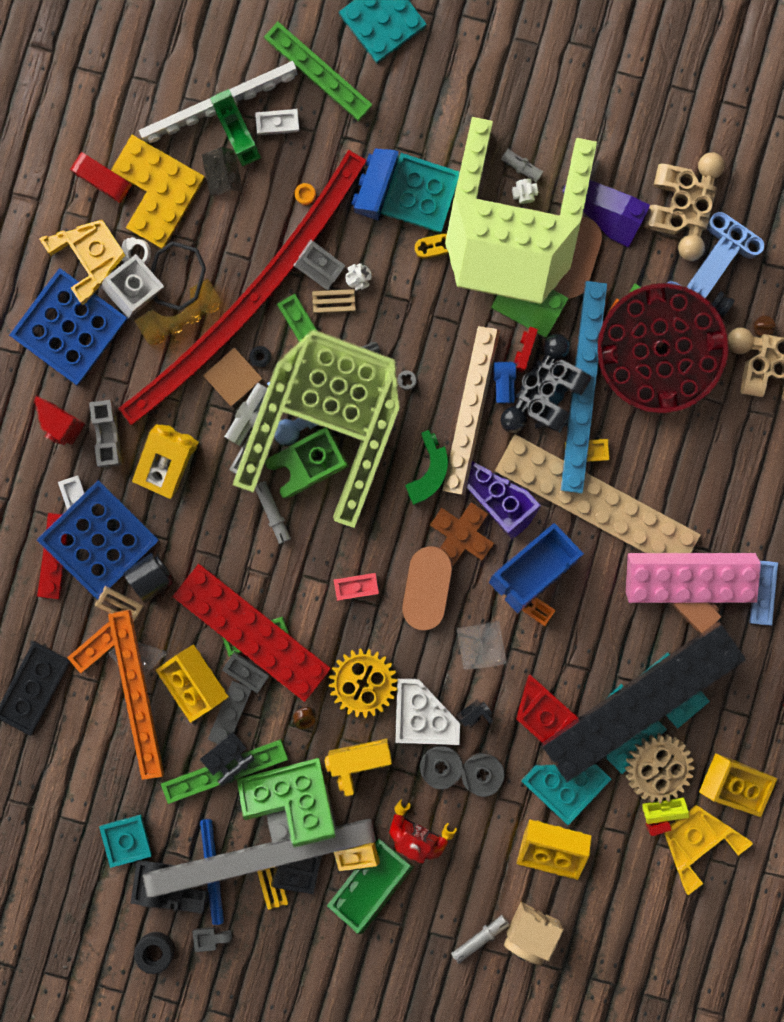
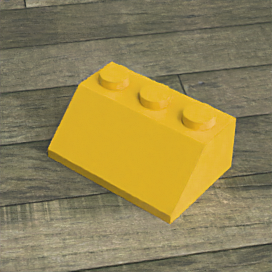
[155,644,228,723]
[517,819,591,880]

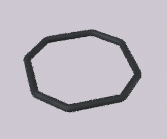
[151,241,206,311]

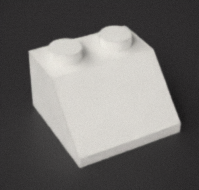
[101,254,164,319]

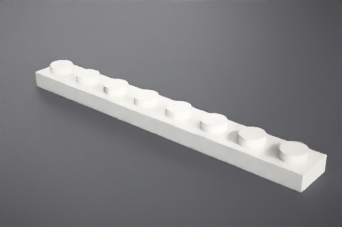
[139,61,297,143]

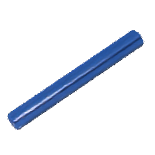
[200,819,224,925]

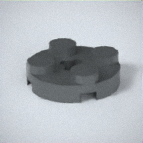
[420,746,463,789]
[461,753,504,797]

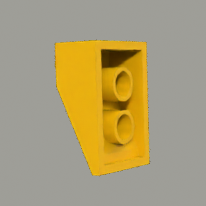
[699,753,778,817]

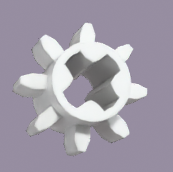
[512,179,539,204]
[345,263,372,291]

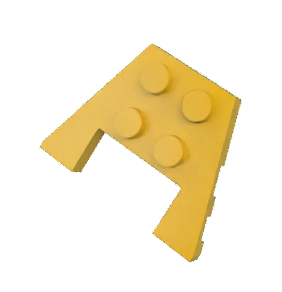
[39,220,125,305]
[664,805,753,895]

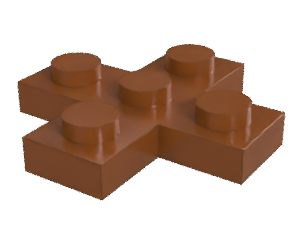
[430,502,494,566]

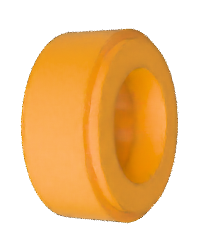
[295,183,316,206]

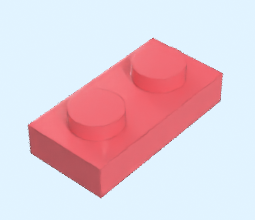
[334,573,379,601]

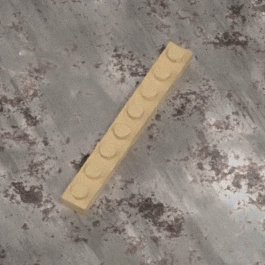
[442,326,500,495]

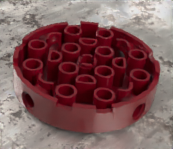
[597,283,728,413]

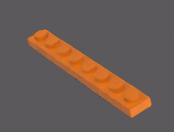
[108,609,164,780]

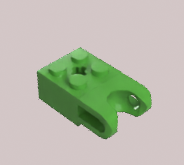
[265,427,349,499]

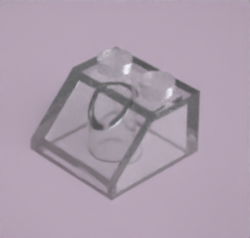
[456,621,507,670]

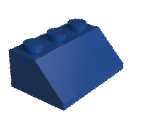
[352,149,399,221]

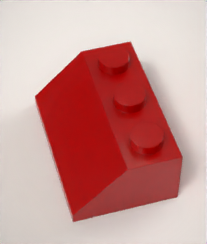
[34,396,85,446]

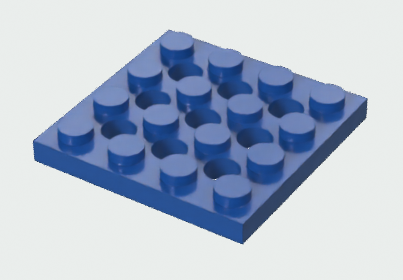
[9,268,128,386]
[37,480,159,600]

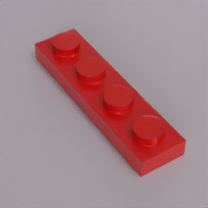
[37,513,68,599]

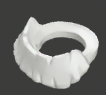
[121,237,151,265]

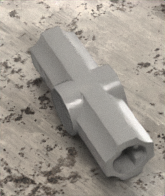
[224,383,267,446]

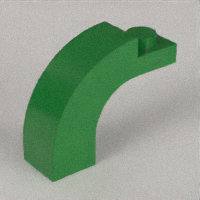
[210,89,261,167]
[405,430,448,505]

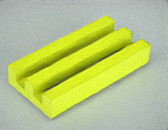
[642,798,689,824]

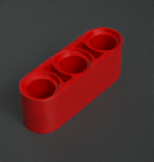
[70,152,132,203]

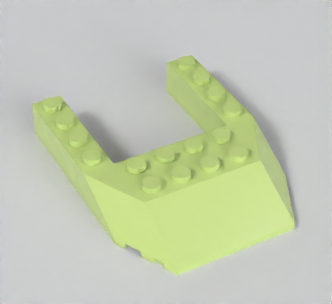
[445,117,597,304]
[233,330,399,528]

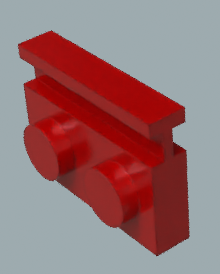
[514,327,538,373]

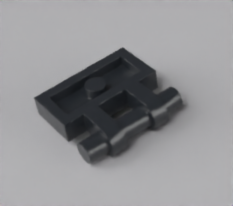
[200,732,256,787]

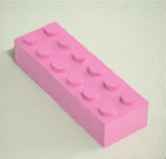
[626,553,761,603]

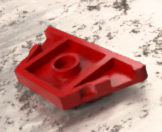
[516,674,578,742]

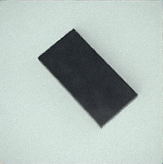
[0,641,71,736]

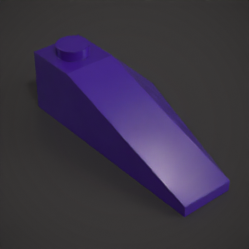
[562,180,650,248]
[466,461,541,540]

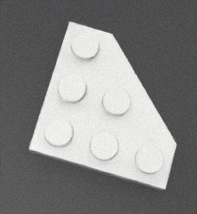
[396,678,460,745]

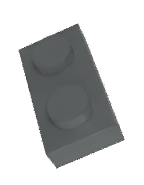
[222,651,270,693]

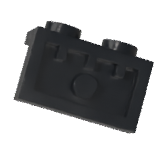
[457,699,493,727]

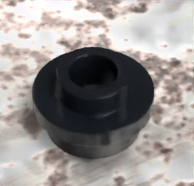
[250,346,271,367]

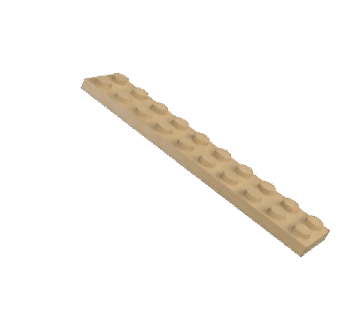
[494,434,701,553]

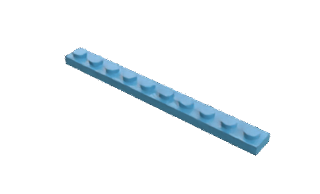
[560,281,607,494]

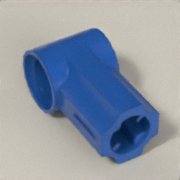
[493,362,516,404]

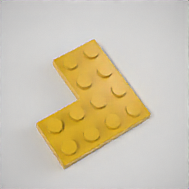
[111,135,205,249]

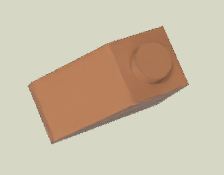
[670,603,721,634]

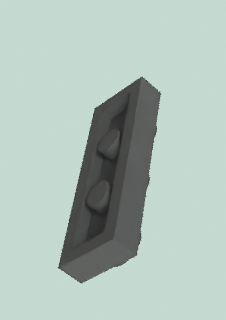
[208,680,252,744]

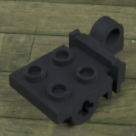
[130,860,209,914]

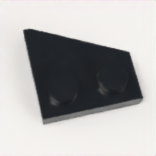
[271,855,322,894]

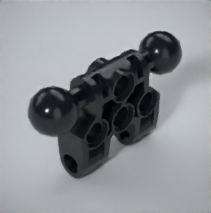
[500,334,592,433]

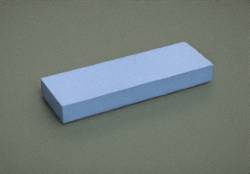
[749,561,778,626]

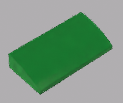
[327,839,415,934]

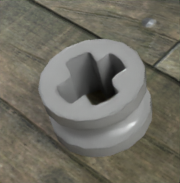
[397,371,416,390]

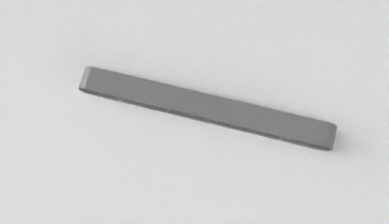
[143,819,376,897]

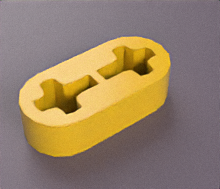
[415,234,448,259]

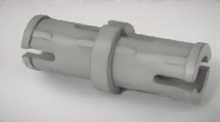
[501,148,543,183]

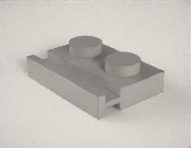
[293,240,345,290]

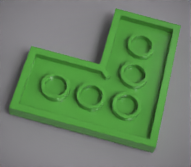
[237,758,336,848]

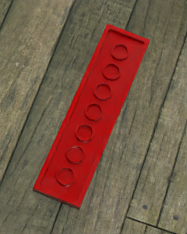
[172,563,331,702]

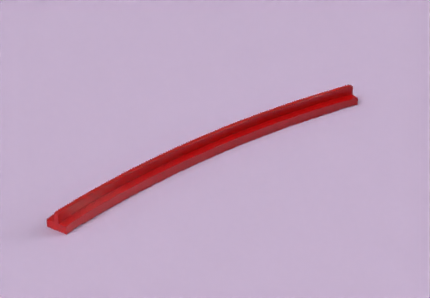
[118,150,366,425]

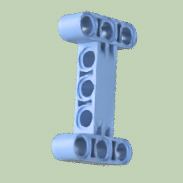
[667,212,764,298]

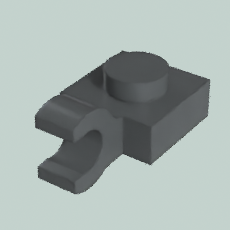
[193,927,232,952]

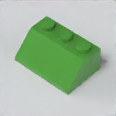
[491,290,568,338]

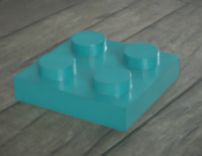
[99,814,152,868]

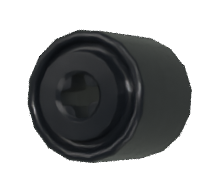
[123,553,173,603]

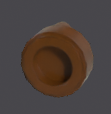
[753,316,776,337]
[293,707,315,729]

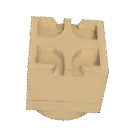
[504,902,563,965]

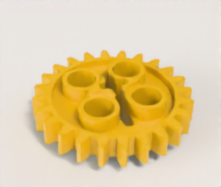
[329,648,397,718]

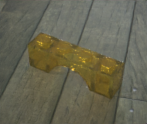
[134,278,222,345]

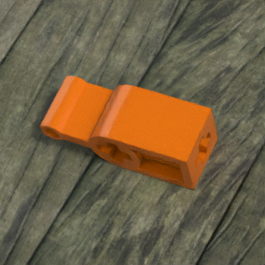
[522,598,556,626]

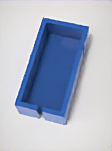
[489,523,584,614]

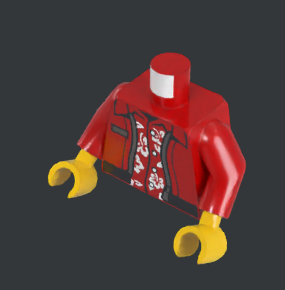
[389,799,457,864]

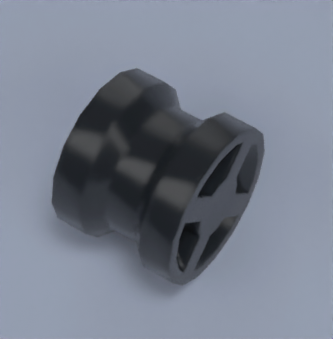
[711,291,735,318]

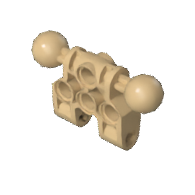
[644,153,725,261]
[727,328,784,401]

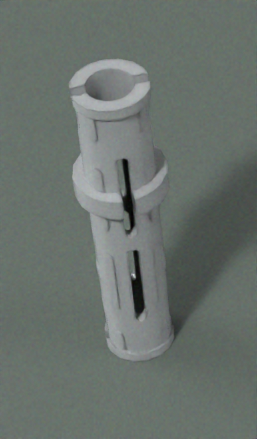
[255,481,291,544]
[451,914,510,964]

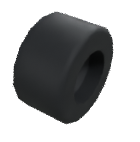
[134,932,175,974]

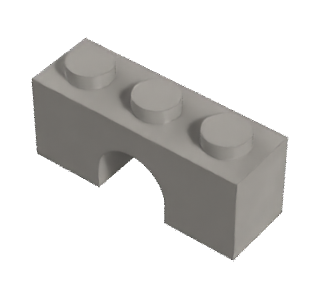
[89,400,122,467]

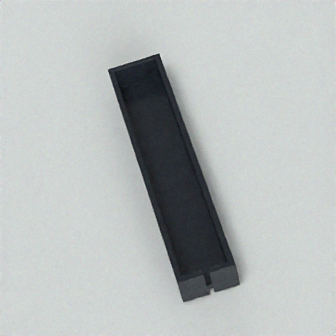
[542,622,746,782]

